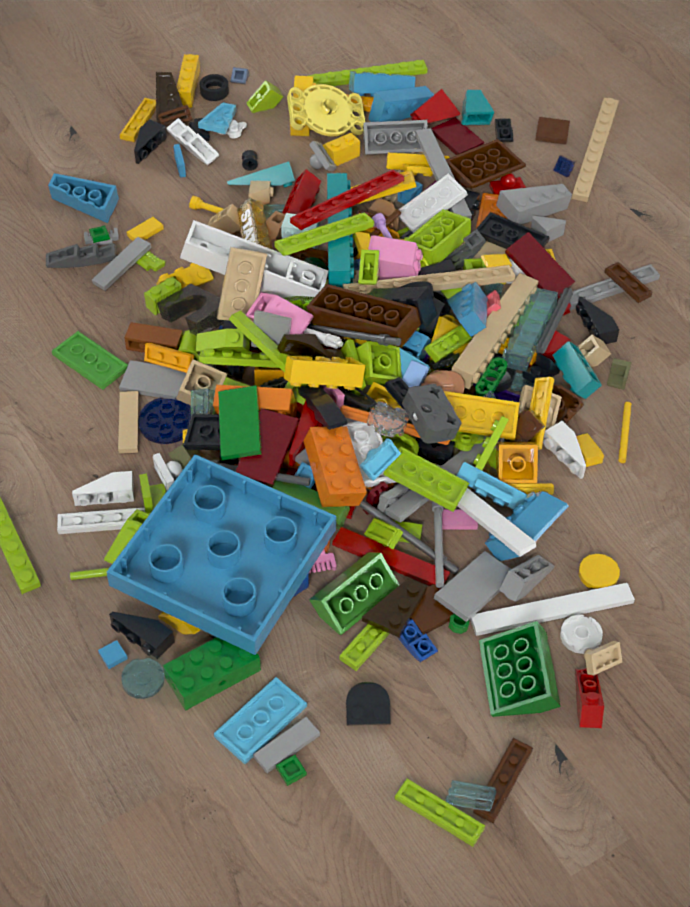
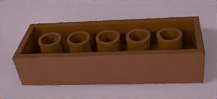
[306,284,421,348]

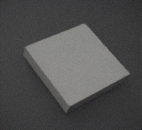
[251,310,292,348]

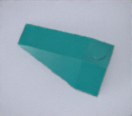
[227,161,295,188]

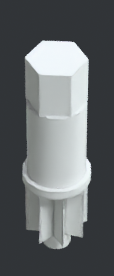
[304,328,343,349]

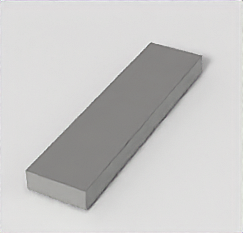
[92,237,152,291]

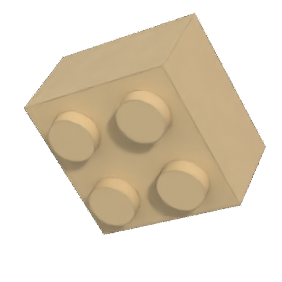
[176,360,227,414]

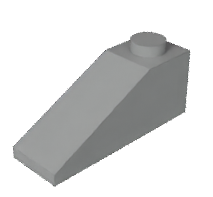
[499,555,555,602]

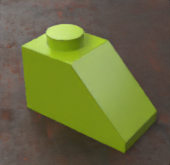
[246,80,283,113]

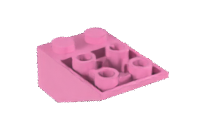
[246,292,313,334]

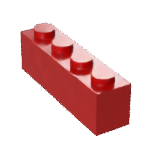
[282,169,321,215]

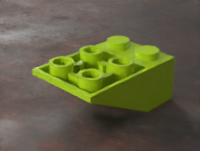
[104,509,150,564]

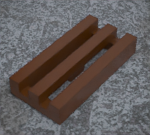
[158,105,193,129]

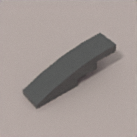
[46,243,117,268]

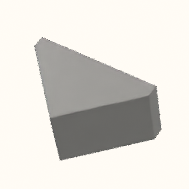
[531,215,566,242]

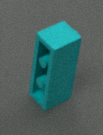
[553,341,602,399]

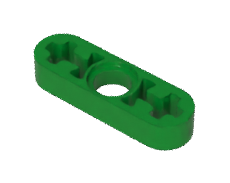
[475,357,507,398]

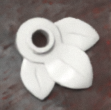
[219,120,247,138]

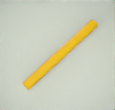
[618,402,632,463]

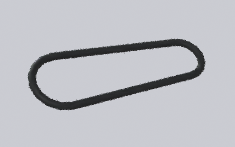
[343,387,377,407]

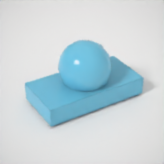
[360,438,401,481]

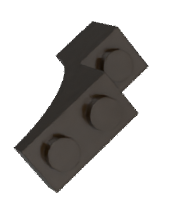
[277,334,346,360]

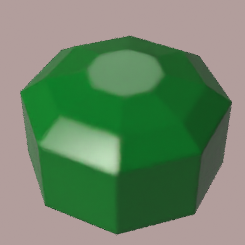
[448,614,470,634]

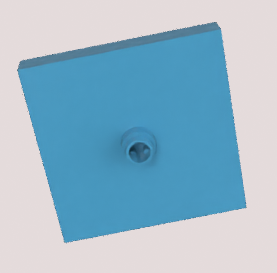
[107,455,336,655]

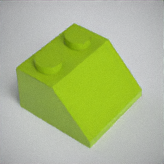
[356,341,402,385]

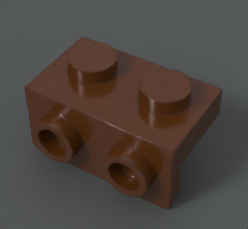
[504,410,545,442]

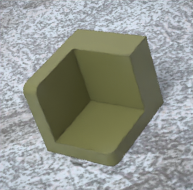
[607,358,632,390]
[168,443,202,469]

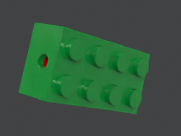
[163,637,261,711]

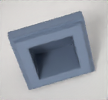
[230,67,249,84]

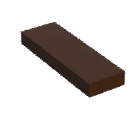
[604,262,653,303]

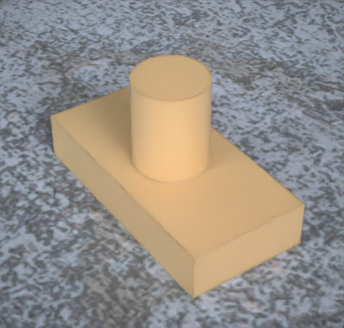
[584,641,622,675]

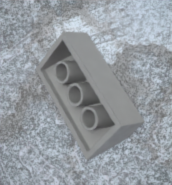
[363,120,427,155]

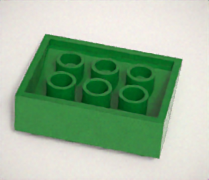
[479,621,561,717]

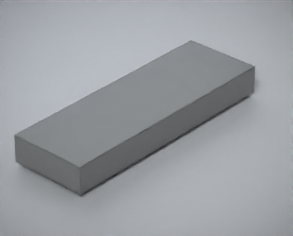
[253,717,320,774]

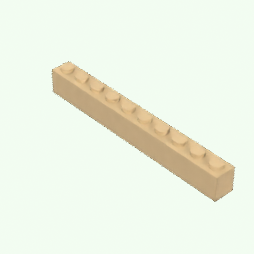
[451,273,539,389]

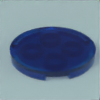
[138,398,194,444]

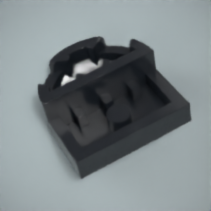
[346,682,391,726]

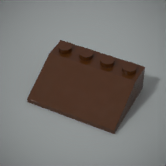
[446,139,526,189]

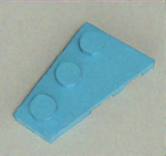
[198,102,237,134]

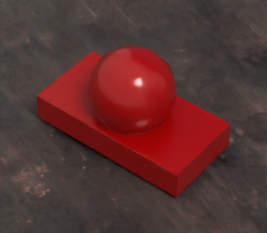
[489,173,526,195]

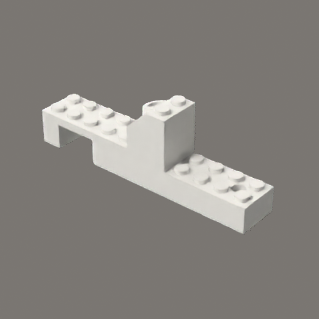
[180,220,328,311]

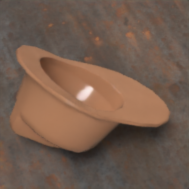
[421,370,465,394]

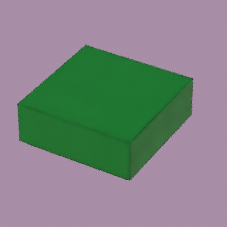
[89,225,110,243]
[276,755,307,786]

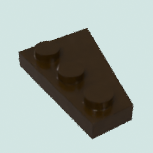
[156,72,187,121]
[362,578,427,638]

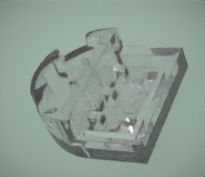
[367,401,409,437]

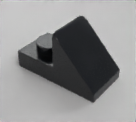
[522,353,560,383]

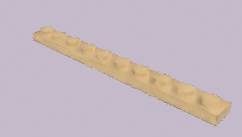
[572,97,619,202]
[343,265,516,294]

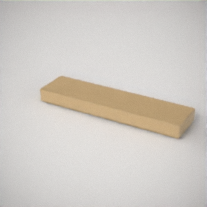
[118,391,139,454]

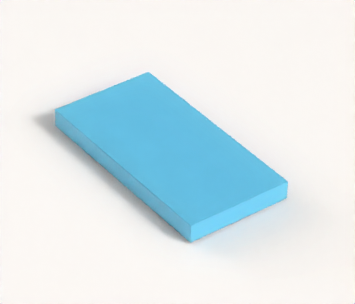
[214,677,307,764]

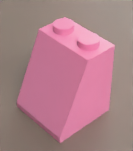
[368,235,423,280]

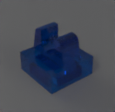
[553,155,575,177]

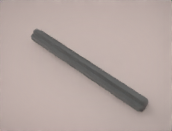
[535,288,573,354]

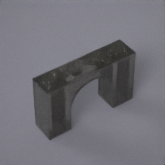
[157,284,224,336]

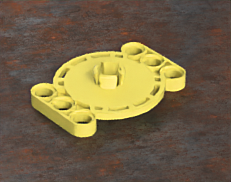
[287,84,365,137]

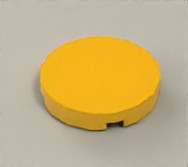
[578,554,620,589]

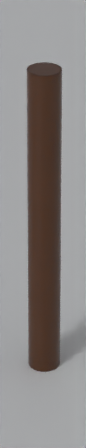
[353,209,401,257]

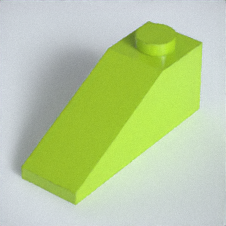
[196,329,250,352]

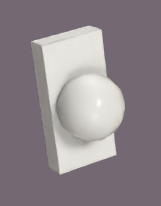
[153,453,183,491]

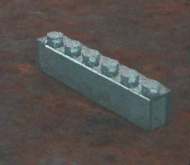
[503,288,558,372]

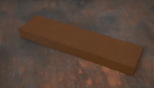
[473,738,533,824]

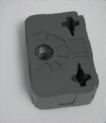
[402,384,462,443]

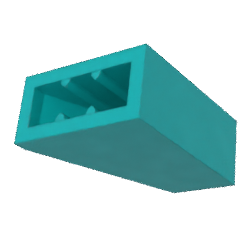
[461,90,494,125]

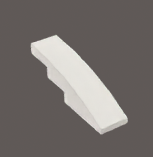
[167,118,219,166]

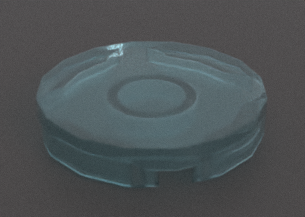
[121,658,165,699]

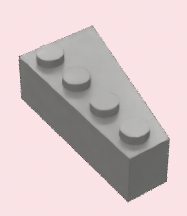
[496,184,572,225]

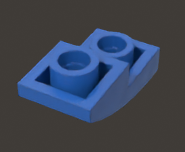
[398,620,438,663]

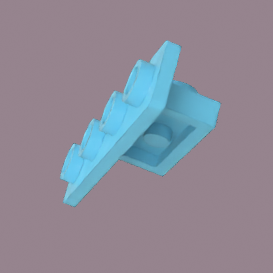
[457,462,527,509]

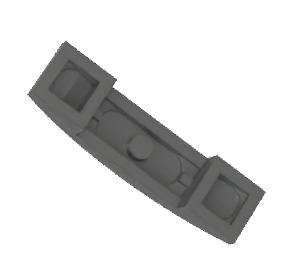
[441,229,486,271]

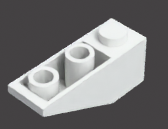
[543,421,586,479]
[72,471,134,506]

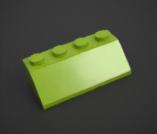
[404,209,471,265]

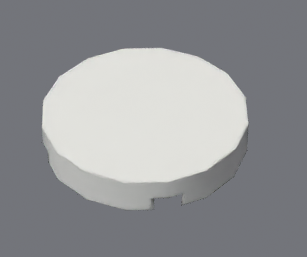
[560,614,603,654]

